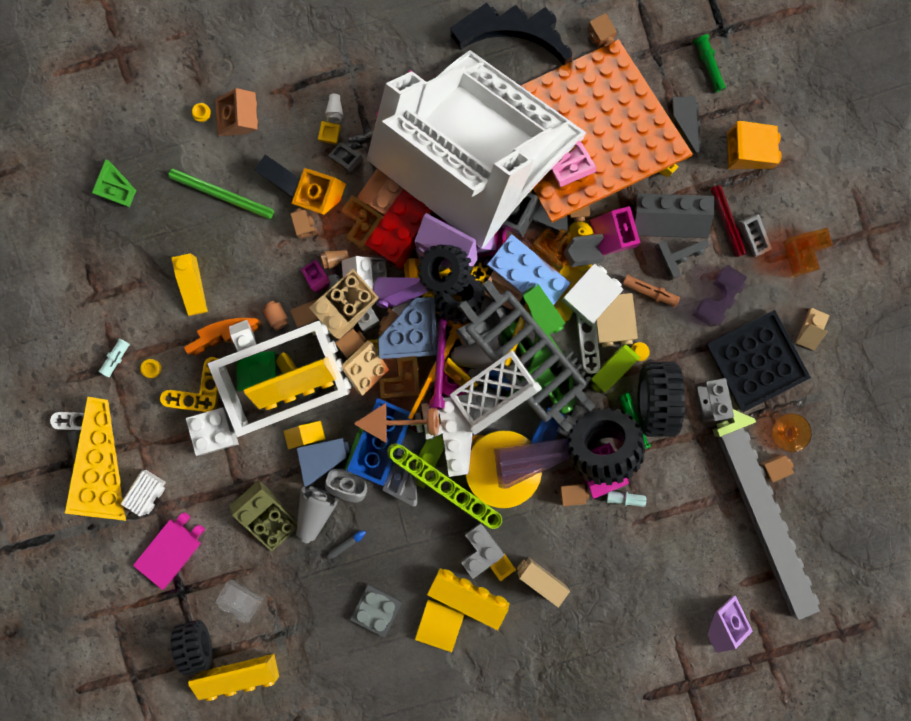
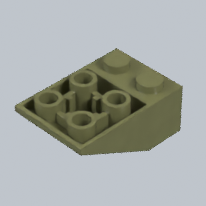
[230,480,297,552]

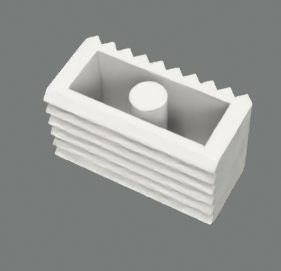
[121,470,166,516]

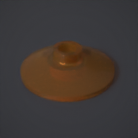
[772,413,812,452]

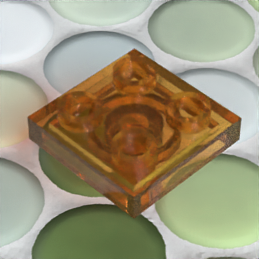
[530,229,571,272]

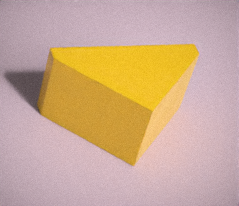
[284,421,326,449]

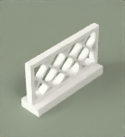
[450,350,542,435]

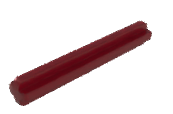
[711,185,746,257]

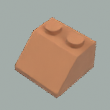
[216,88,258,136]
[356,169,403,218]

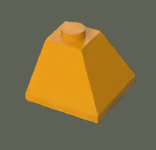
[291,168,346,215]

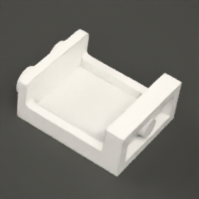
[561,264,623,326]

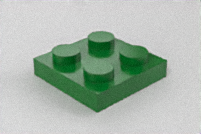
[237,351,277,391]

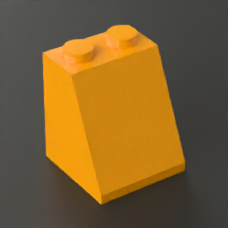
[727,121,781,170]

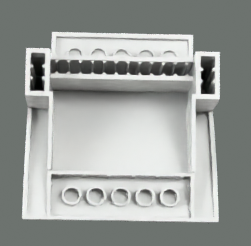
[367,50,586,249]

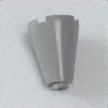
[451,333,505,370]
[296,486,339,543]

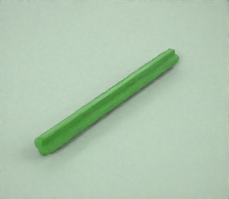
[168,169,274,219]

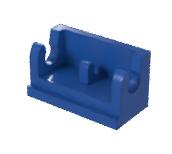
[489,370,510,392]
[530,407,565,451]

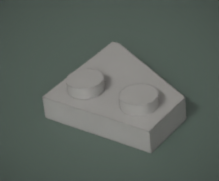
[383,455,417,506]

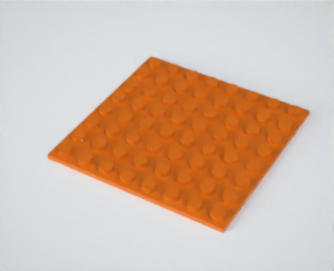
[521,39,693,223]

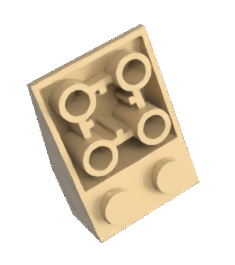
[309,269,379,339]

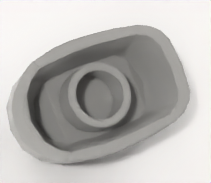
[325,469,367,503]

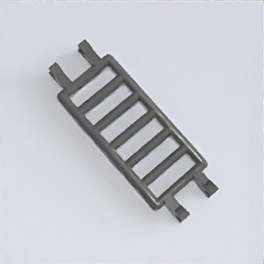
[457,280,596,432]

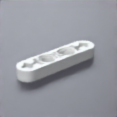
[576,314,600,374]

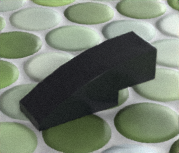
[254,154,300,198]

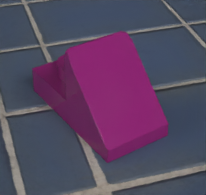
[300,259,330,293]

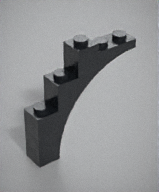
[450,3,572,65]

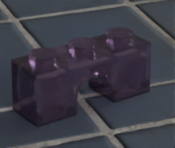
[693,265,747,327]

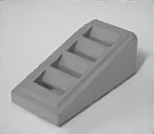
[737,214,772,257]

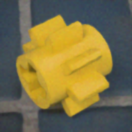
[469,263,490,284]

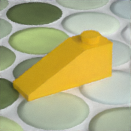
[172,253,208,316]

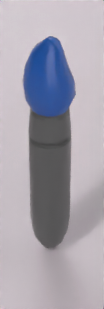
[326,530,366,560]

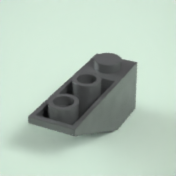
[669,96,702,157]

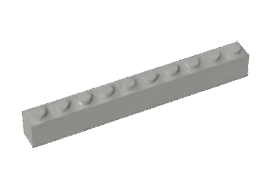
[717,428,820,620]

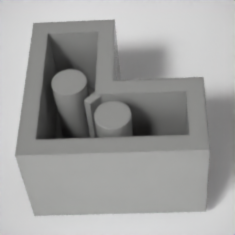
[461,522,505,579]

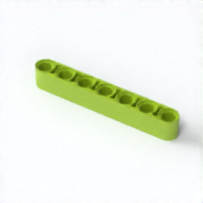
[387,443,502,529]

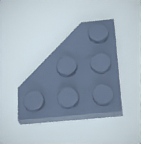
[378,297,437,359]

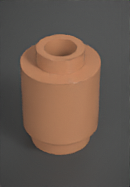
[263,301,289,331]

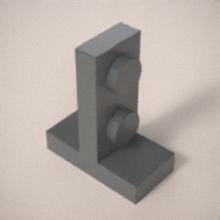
[655,239,710,281]
[456,307,511,347]

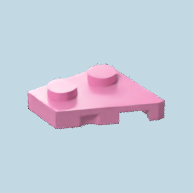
[552,141,596,187]

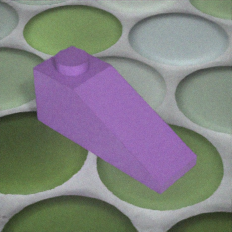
[373,277,429,308]

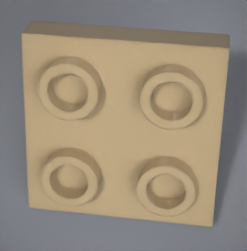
[342,341,389,396]

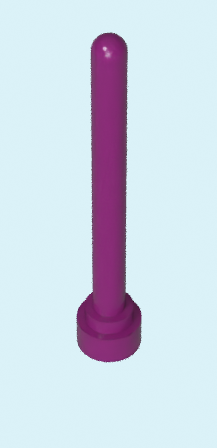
[429,317,447,410]

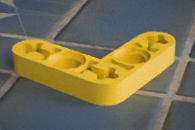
[160,357,219,412]

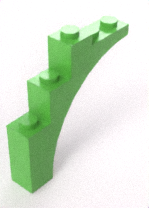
[501,283,565,401]

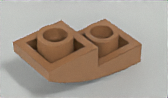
[290,298,319,328]

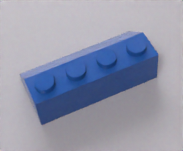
[347,398,413,486]

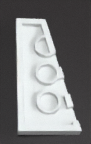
[439,394,476,477]

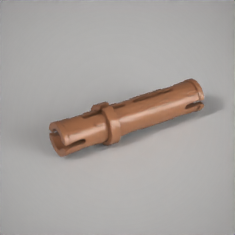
[622,274,680,308]

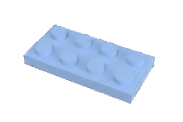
[487,234,571,305]

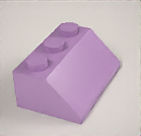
[415,213,477,272]

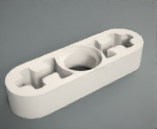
[50,412,84,430]

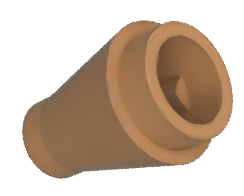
[320,250,349,270]

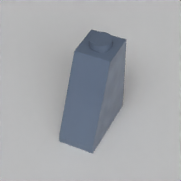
[297,438,351,486]

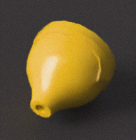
[565,222,594,245]

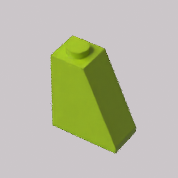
[590,344,640,393]

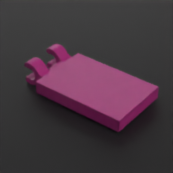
[133,512,205,590]

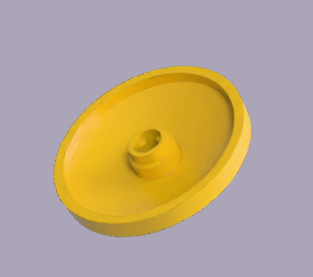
[465,430,542,508]

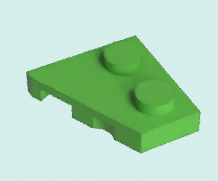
[92,160,137,208]

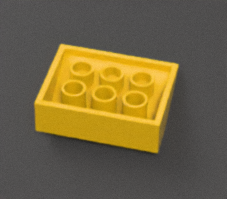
[244,357,337,411]

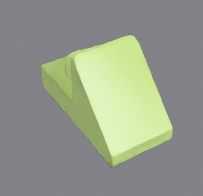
[712,409,756,437]

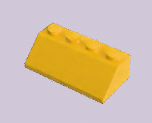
[188,654,279,701]

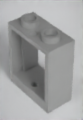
[695,378,734,422]

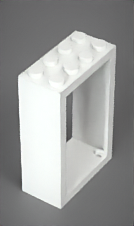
[208,320,352,437]

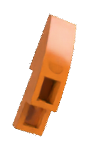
[184,318,262,356]

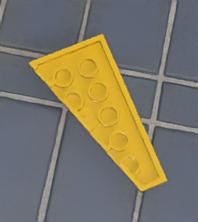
[65,397,126,521]

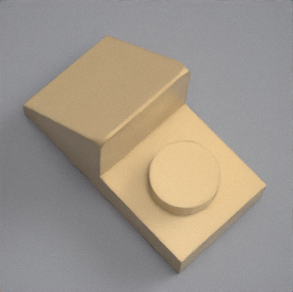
[795,308,829,351]

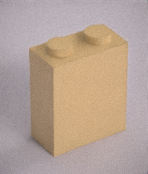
[595,293,638,347]
[517,557,570,608]

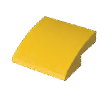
[415,600,464,652]

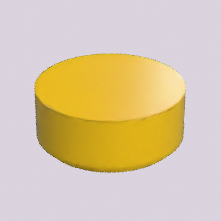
[140,359,161,378]

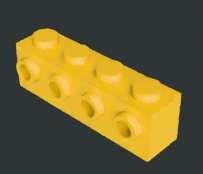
[427,568,510,631]

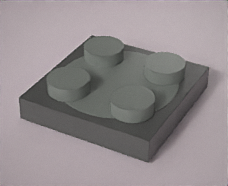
[350,584,403,638]

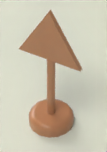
[354,403,439,443]

